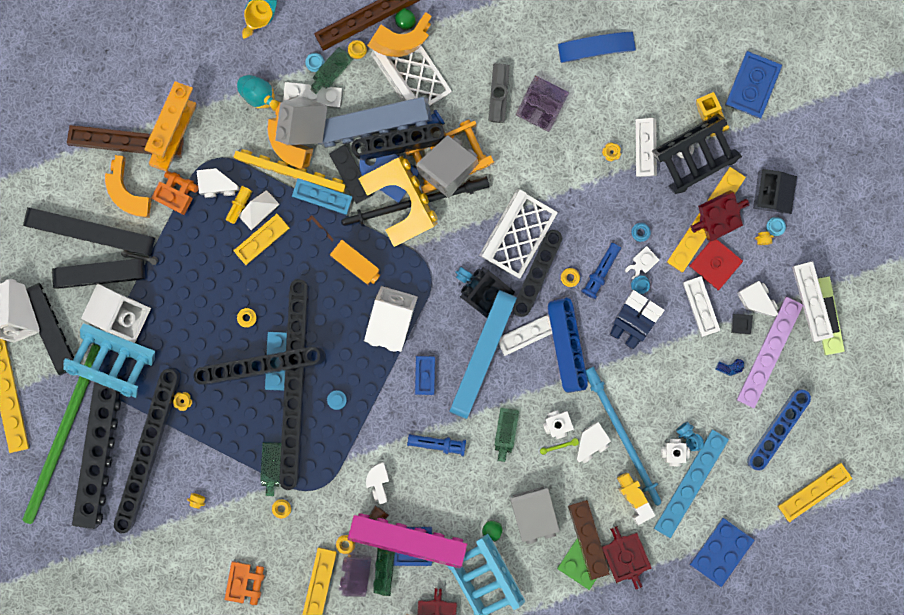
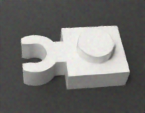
[625,246,659,279]

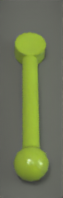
[540,438,579,455]

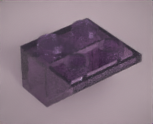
[516,75,569,132]
[339,553,372,597]

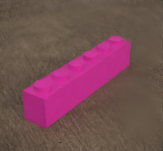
[348,513,467,569]

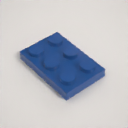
[725,51,782,119]
[690,517,755,587]

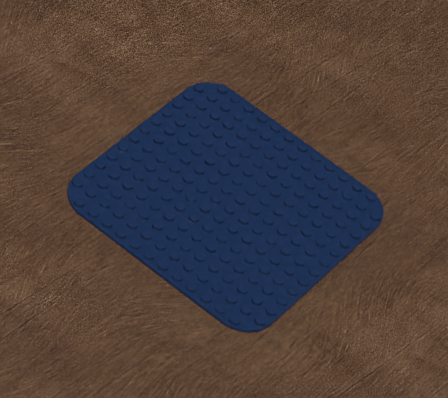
[98,158,431,491]

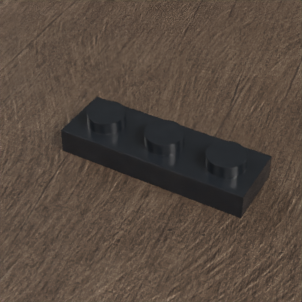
[329,145,373,205]

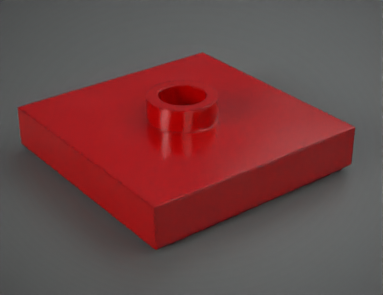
[689,239,743,291]

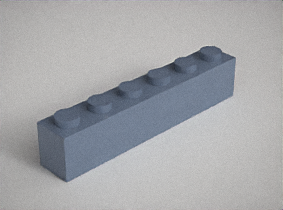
[318,97,432,148]

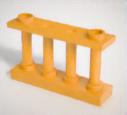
[144,81,197,172]
[405,120,494,194]

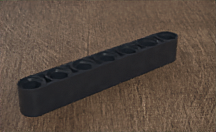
[23,207,155,256]
[193,347,326,385]

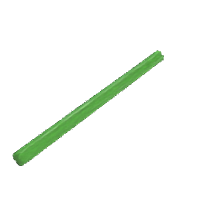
[22,344,101,524]

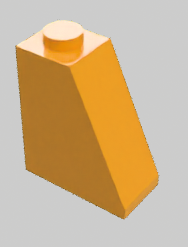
[330,240,380,285]

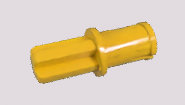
[226,186,253,224]

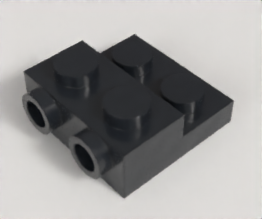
[460,267,515,318]

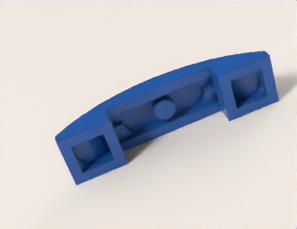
[558,32,636,63]

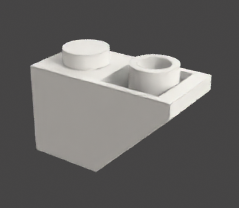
[197,168,240,198]
[737,281,778,317]
[576,422,611,463]

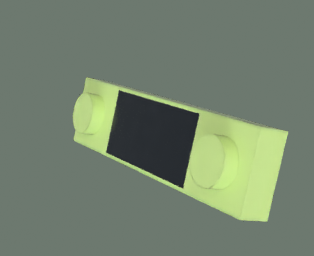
[818,276,845,355]

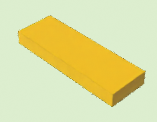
[233,214,290,265]

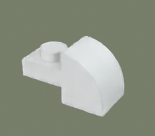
[366,462,389,504]

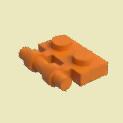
[151,171,199,215]
[224,561,265,605]

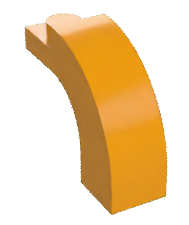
[367,12,432,57]
[268,103,313,169]
[105,155,152,218]

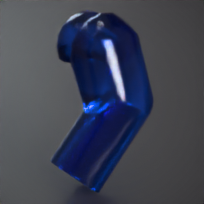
[715,359,745,376]

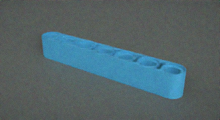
[449,290,517,419]

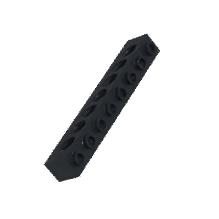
[72,372,122,529]

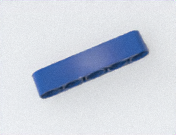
[548,298,588,393]
[747,390,811,470]

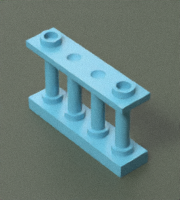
[64,323,155,398]
[447,534,526,615]

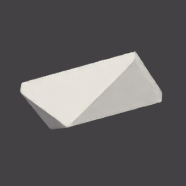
[239,190,280,230]

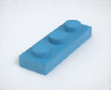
[291,178,352,215]
[265,332,287,390]

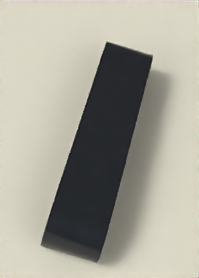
[351,123,446,160]
[513,230,562,317]
[52,259,145,289]
[26,283,74,376]

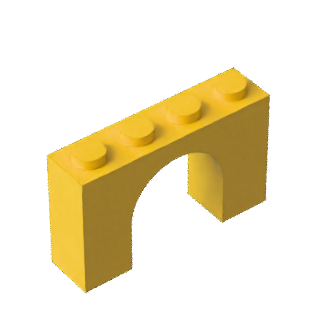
[359,156,438,247]

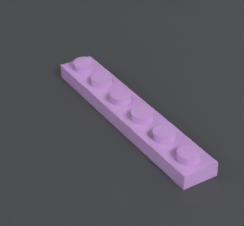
[736,297,803,408]

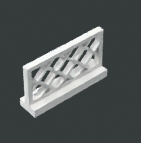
[371,29,452,106]
[479,189,558,279]
[792,261,834,342]

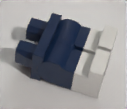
[610,290,664,349]

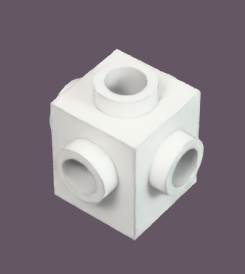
[543,410,574,439]
[661,439,690,466]

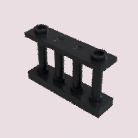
[652,113,742,194]

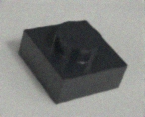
[731,314,753,335]

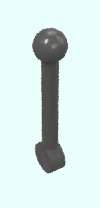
[121,250,158,265]

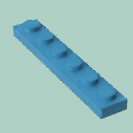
[654,430,729,539]

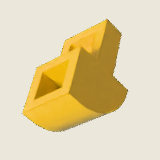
[696,92,729,137]

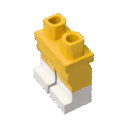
[617,472,655,525]

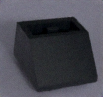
[753,169,797,214]

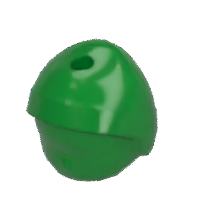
[395,8,416,30]
[482,520,503,542]

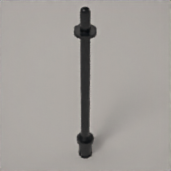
[341,176,490,226]

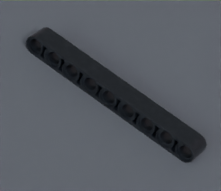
[114,368,180,534]

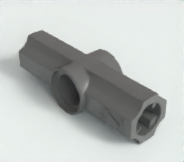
[488,63,510,123]

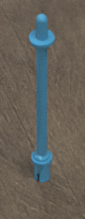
[586,366,661,506]

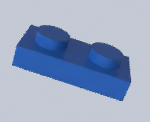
[415,356,435,395]

